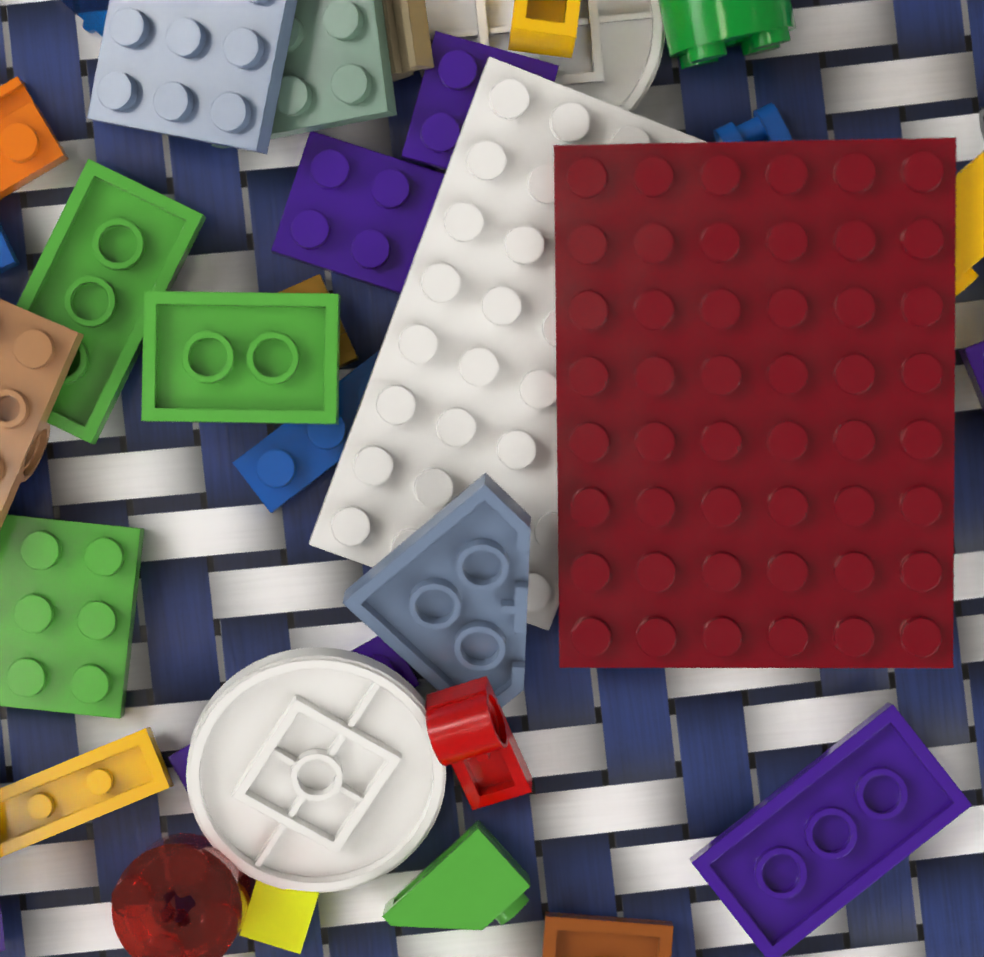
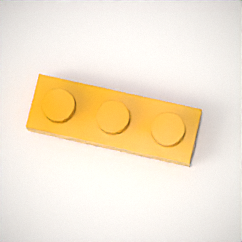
[0,727,174,858]

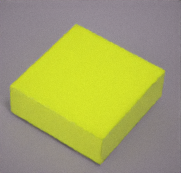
[239,880,319,954]

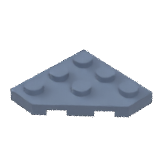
[343,473,531,708]

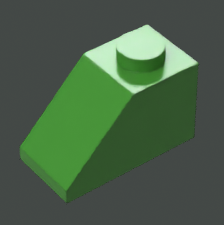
[382,819,530,930]

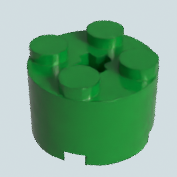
[658,0,796,70]

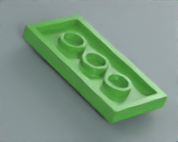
[17,159,206,444]

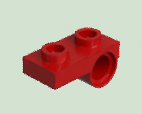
[425,676,532,810]

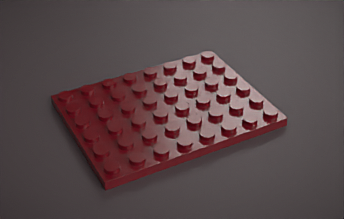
[554,137,956,668]

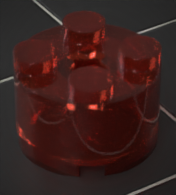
[111,832,251,957]

